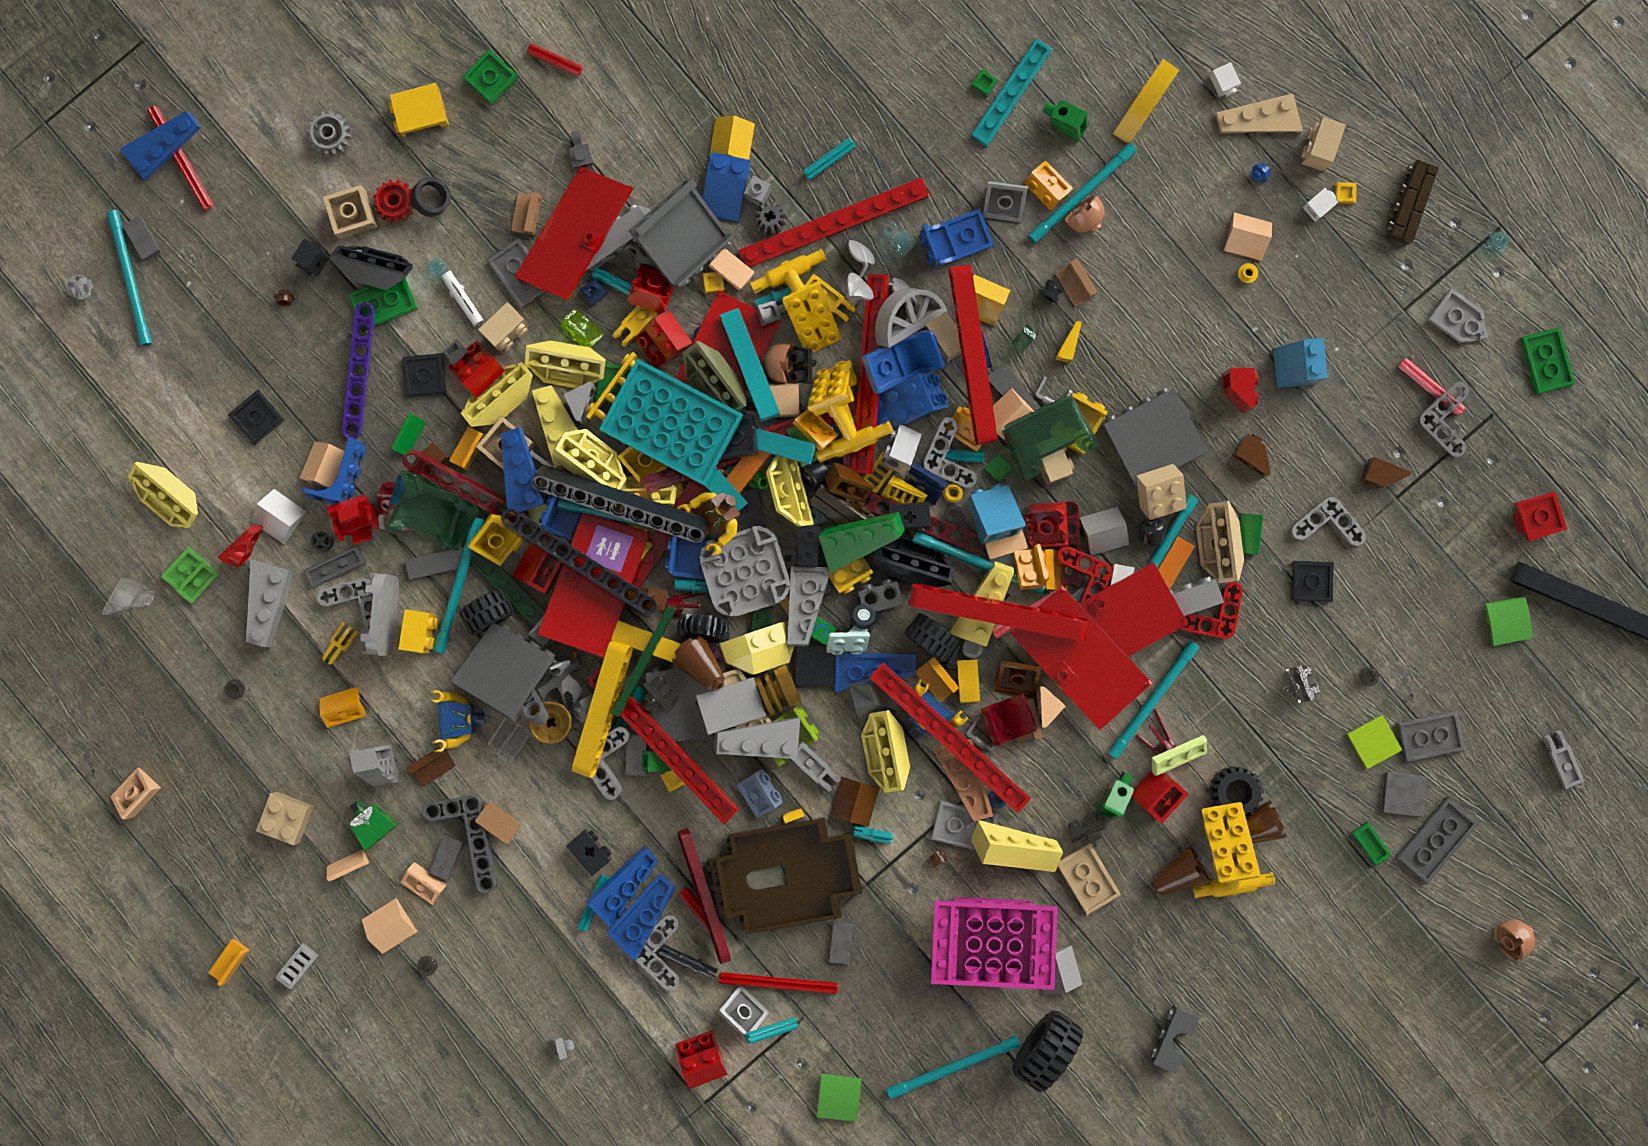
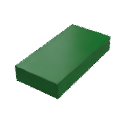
[1351,821,1392,866]

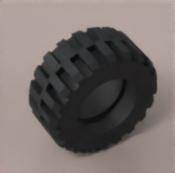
[1012,1010,1083,1092]

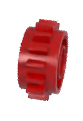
[372,179,414,224]

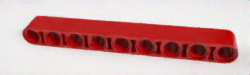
[949,264,998,445]
[908,584,1089,641]

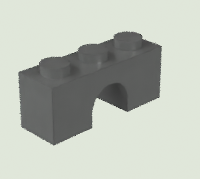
[1150,1005,1199,1074]

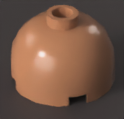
[1064,195,1105,233]
[762,343,794,384]
[1494,919,1535,961]

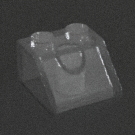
[101,578,155,616]

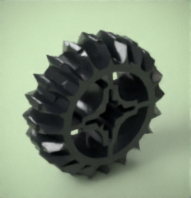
[677,613,731,644]

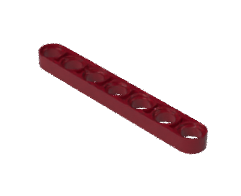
[402,450,529,523]
[856,492,984,553]
[1061,501,1080,591]
[677,828,731,964]

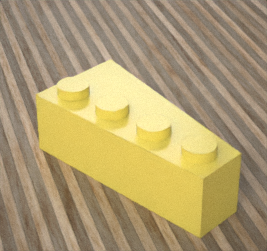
[949,561,1014,647]
[971,820,1063,872]

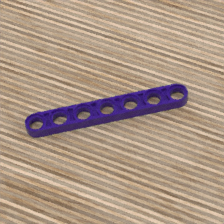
[342,302,375,439]

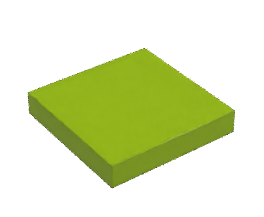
[1347,715,1402,769]

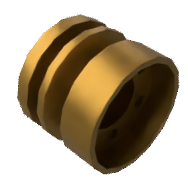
[754,664,802,716]
[529,702,572,744]

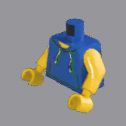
[908,679,968,740]
[429,690,486,752]

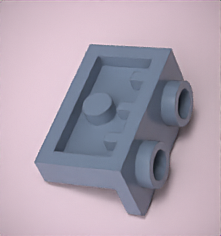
[736,769,783,819]

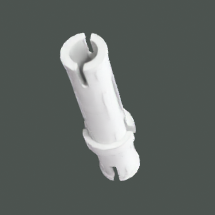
[441,271,484,327]

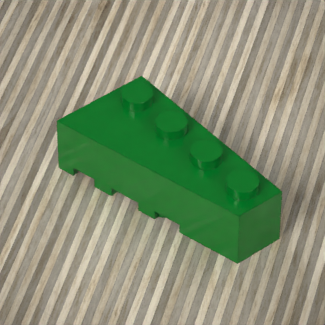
[818,512,904,573]

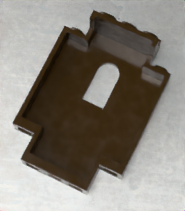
[706,816,862,935]

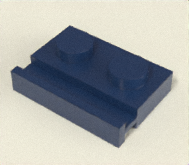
[903,462,949,506]

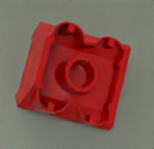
[628,265,675,315]
[1025,501,1068,548]
[217,524,263,567]

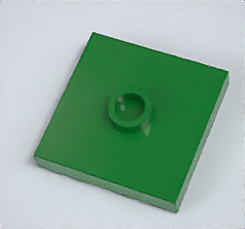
[462,49,519,105]

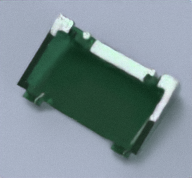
[1002,396,1099,481]
[383,471,479,551]

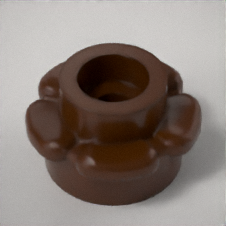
[274,290,294,306]
[929,850,948,867]

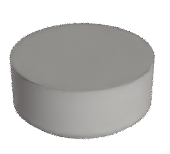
[962,640,983,658]

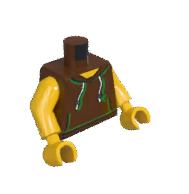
[677,493,740,556]

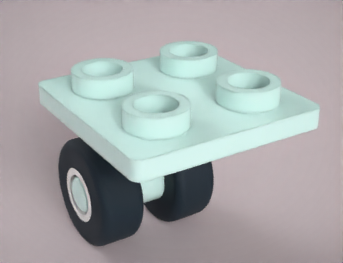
[826,604,876,655]

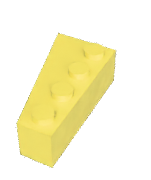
[532,385,578,469]

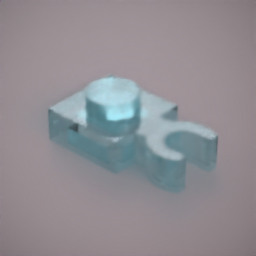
[882,221,918,257]

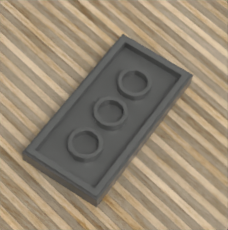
[1395,797,1479,884]

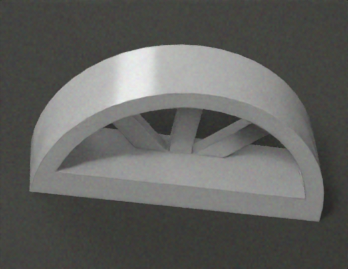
[875,288,948,348]

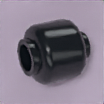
[801,460,831,488]
[1139,518,1165,547]

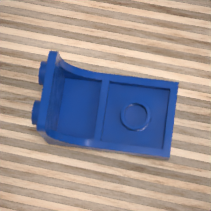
[919,209,994,269]
[861,330,945,394]
[876,371,948,430]
[301,437,366,505]
[539,495,618,540]
[665,536,710,580]

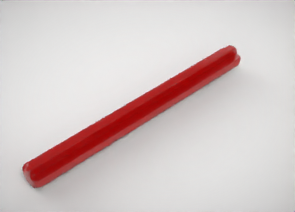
[147,106,213,211]
[719,972,838,994]

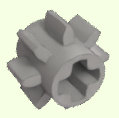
[66,275,94,300]

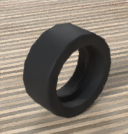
[410,177,451,217]

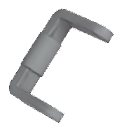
[1035,376,1072,410]
[966,716,996,751]

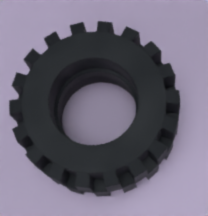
[459,589,515,635]
[904,613,959,662]
[1209,766,1264,817]

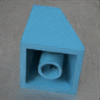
[1273,338,1328,388]
[967,484,1026,544]

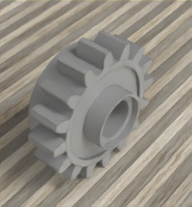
[307,111,352,156]

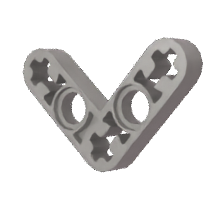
[1419,382,1469,457]
[922,417,977,488]
[1290,497,1366,546]
[317,578,373,633]
[592,726,631,800]
[637,914,680,991]

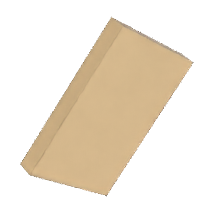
[1057,843,1121,915]

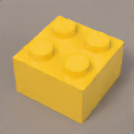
[398,609,438,653]

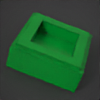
[971,69,998,97]
[984,454,1012,483]

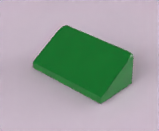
[391,413,426,455]
[1240,513,1263,555]

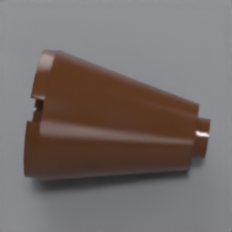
[672,635,725,691]
[1246,800,1287,844]
[1151,846,1209,895]

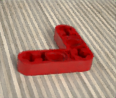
[1056,547,1112,603]
[1180,582,1242,639]

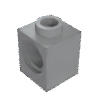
[744,176,771,206]

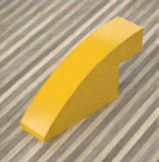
[1112,59,1179,144]

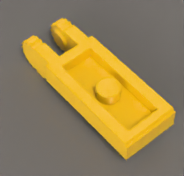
[805,274,856,322]
[612,306,657,347]

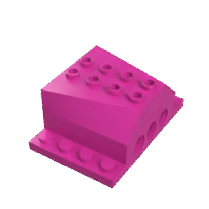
[931,897,1058,990]

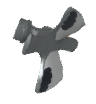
[537,652,582,709]

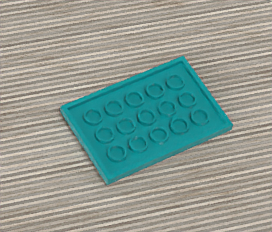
[599,359,744,486]

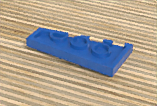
[120,111,202,180]
[501,427,546,517]
[835,652,916,693]
[585,846,658,928]
[607,873,676,961]

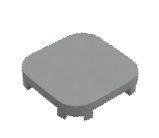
[700,526,790,617]
[360,573,399,656]

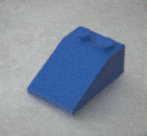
[702,152,751,223]

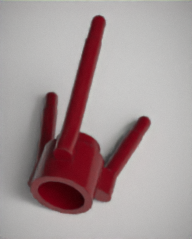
[666,592,706,617]
[1136,708,1175,755]

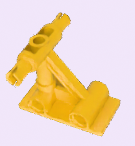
[750,249,842,353]
[807,360,893,463]
[1193,802,1275,899]

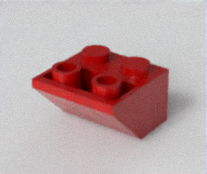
[634,311,692,370]
[448,340,506,398]
[1223,368,1258,413]
[513,544,563,594]
[1131,770,1189,824]
[675,1030,728,1089]

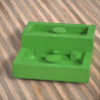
[161,546,219,604]
[1485,596,1533,646]
[817,1074,862,1122]

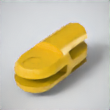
[322,621,359,665]

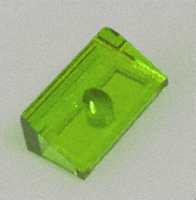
[560,308,605,349]

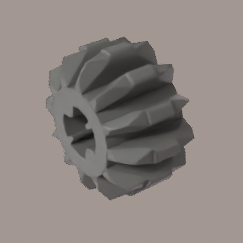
[753,201,787,235]

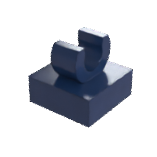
[579,278,608,306]

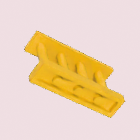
[586,352,638,446]

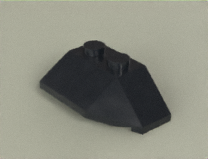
[330,245,413,290]
[874,539,955,588]

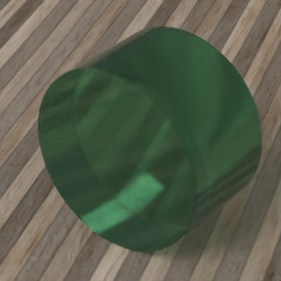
[1011,324,1039,353]

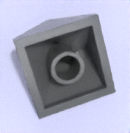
[849,678,899,722]

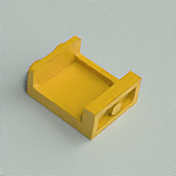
[388,83,449,137]
[1048,392,1107,455]

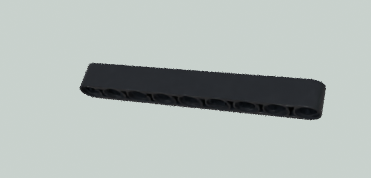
[532,465,709,543]
[501,509,657,617]
[1509,562,1648,640]

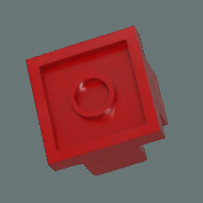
[1513,491,1567,541]
[327,494,379,545]

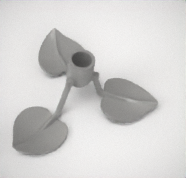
[846,240,917,306]

